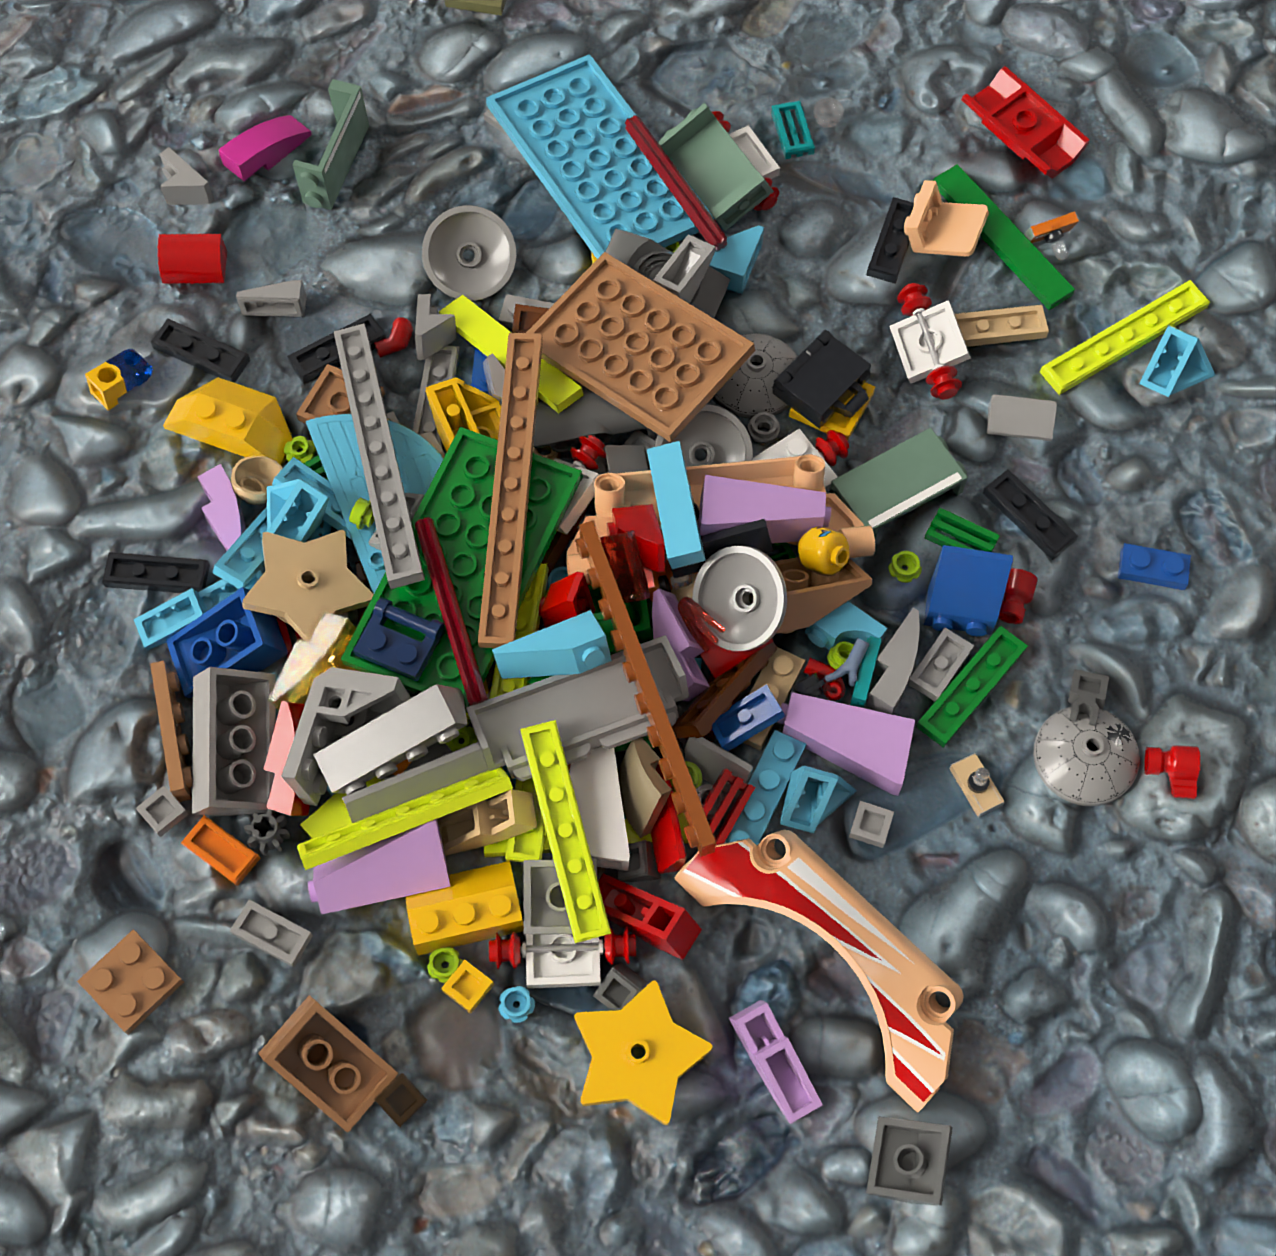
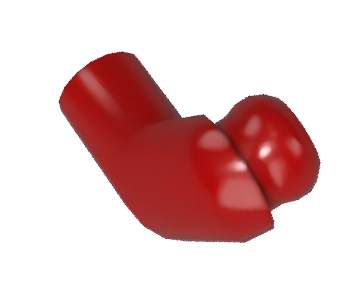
[374,317,413,358]
[803,657,845,700]

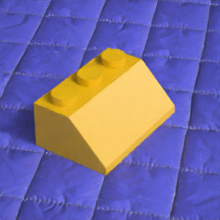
[406,861,524,955]

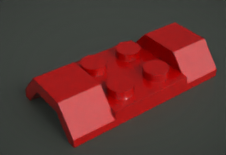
[961,66,1090,179]

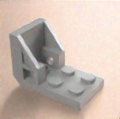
[281,667,411,806]

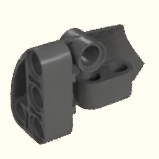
[533,374,658,453]

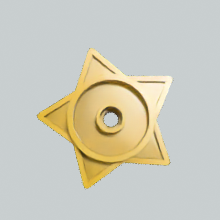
[574,980,713,1126]

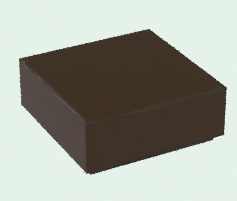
[374,1072,428,1128]

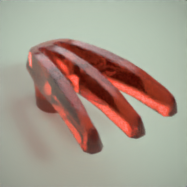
[678,597,726,651]

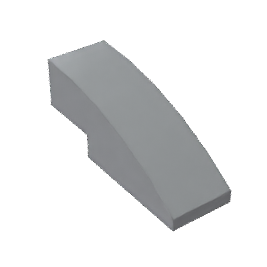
[653,234,716,304]
[866,608,920,715]

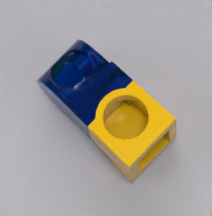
[85,349,153,411]

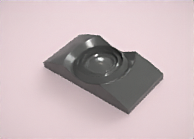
[606,229,730,318]

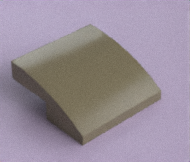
[618,737,672,838]

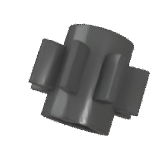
[244,809,291,856]

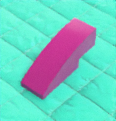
[218,115,312,181]

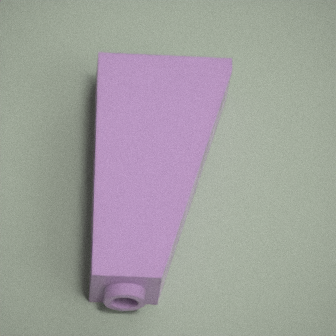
[698,475,831,543]
[778,692,915,796]
[308,819,450,915]

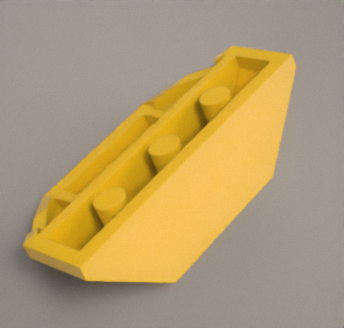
[163,377,293,466]
[426,377,501,453]

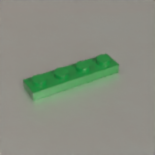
[916,625,1028,748]

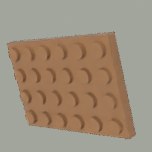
[526,252,755,443]

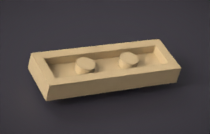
[955,305,1049,347]
[743,647,806,751]

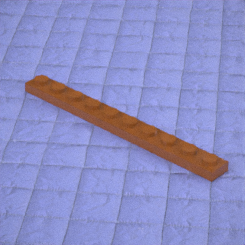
[575,521,716,857]

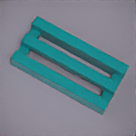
[771,101,815,159]
[850,636,882,708]

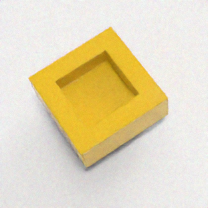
[441,959,494,1013]

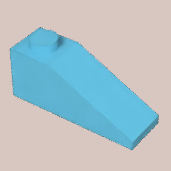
[492,610,612,679]

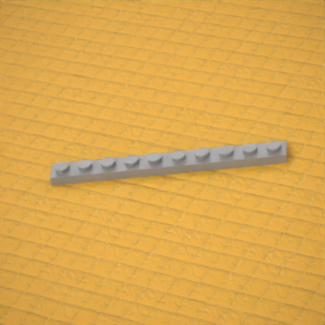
[334,324,425,589]

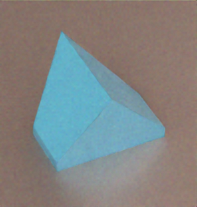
[1139,325,1215,397]
[267,478,330,543]
[780,766,857,834]

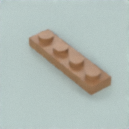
[150,660,192,802]

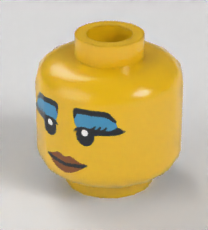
[798,526,850,575]

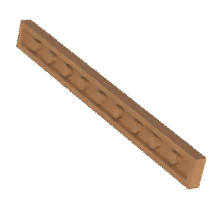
[478,333,543,648]

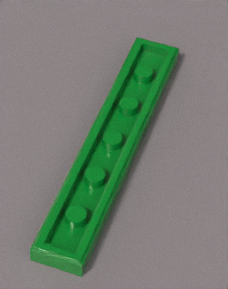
[933,164,1075,310]

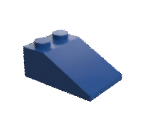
[924,545,1013,637]
[166,587,288,698]

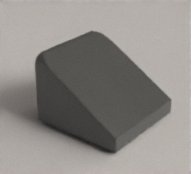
[617,840,661,883]
[593,962,648,1011]

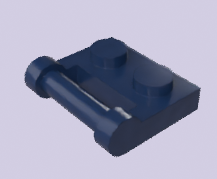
[353,597,445,682]

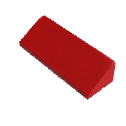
[650,758,687,874]

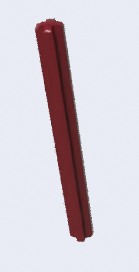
[625,115,727,251]
[415,517,488,706]

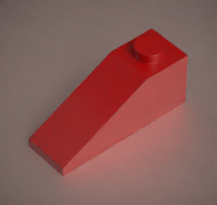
[598,873,702,960]

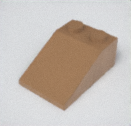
[749,557,872,634]
[258,995,399,1133]

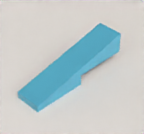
[647,441,706,569]
[133,566,265,650]

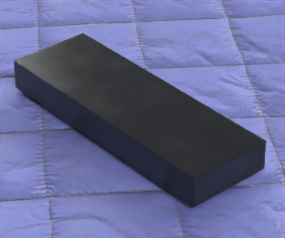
[866,197,914,284]
[287,314,386,385]
[151,318,250,383]
[983,469,1078,560]
[665,518,774,579]
[102,552,210,593]

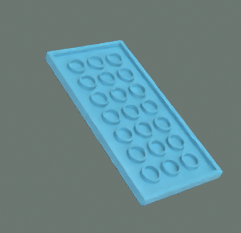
[486,54,714,259]

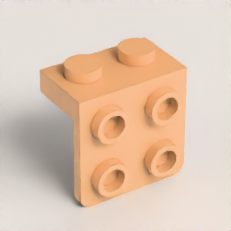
[904,180,989,257]

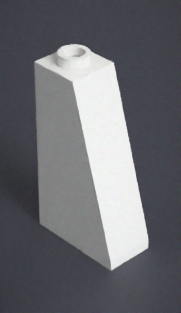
[569,746,630,871]

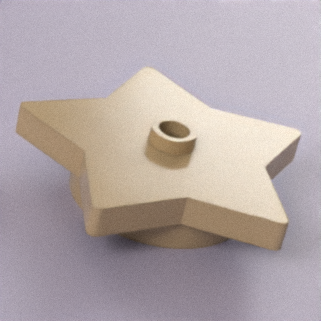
[242,530,374,648]

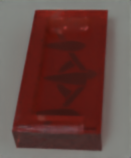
[600,530,651,603]

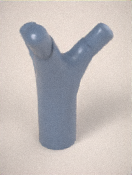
[824,638,870,686]

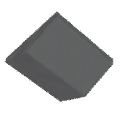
[866,1116,953,1206]

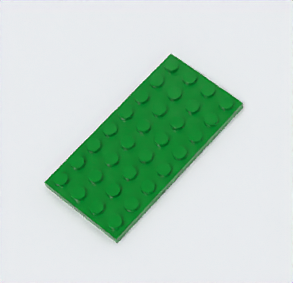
[341,427,583,713]

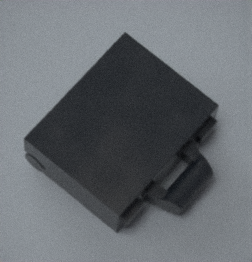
[772,330,871,429]

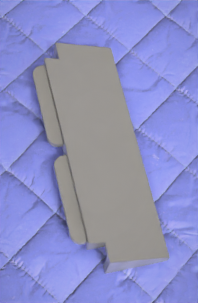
[466,635,689,781]

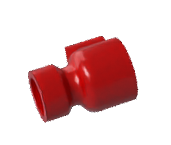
[998,568,1038,624]
[1144,745,1200,799]

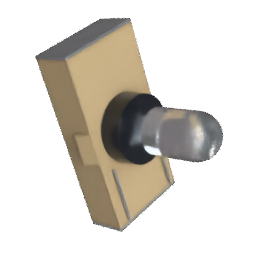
[949,753,1005,818]

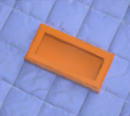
[181,815,261,886]

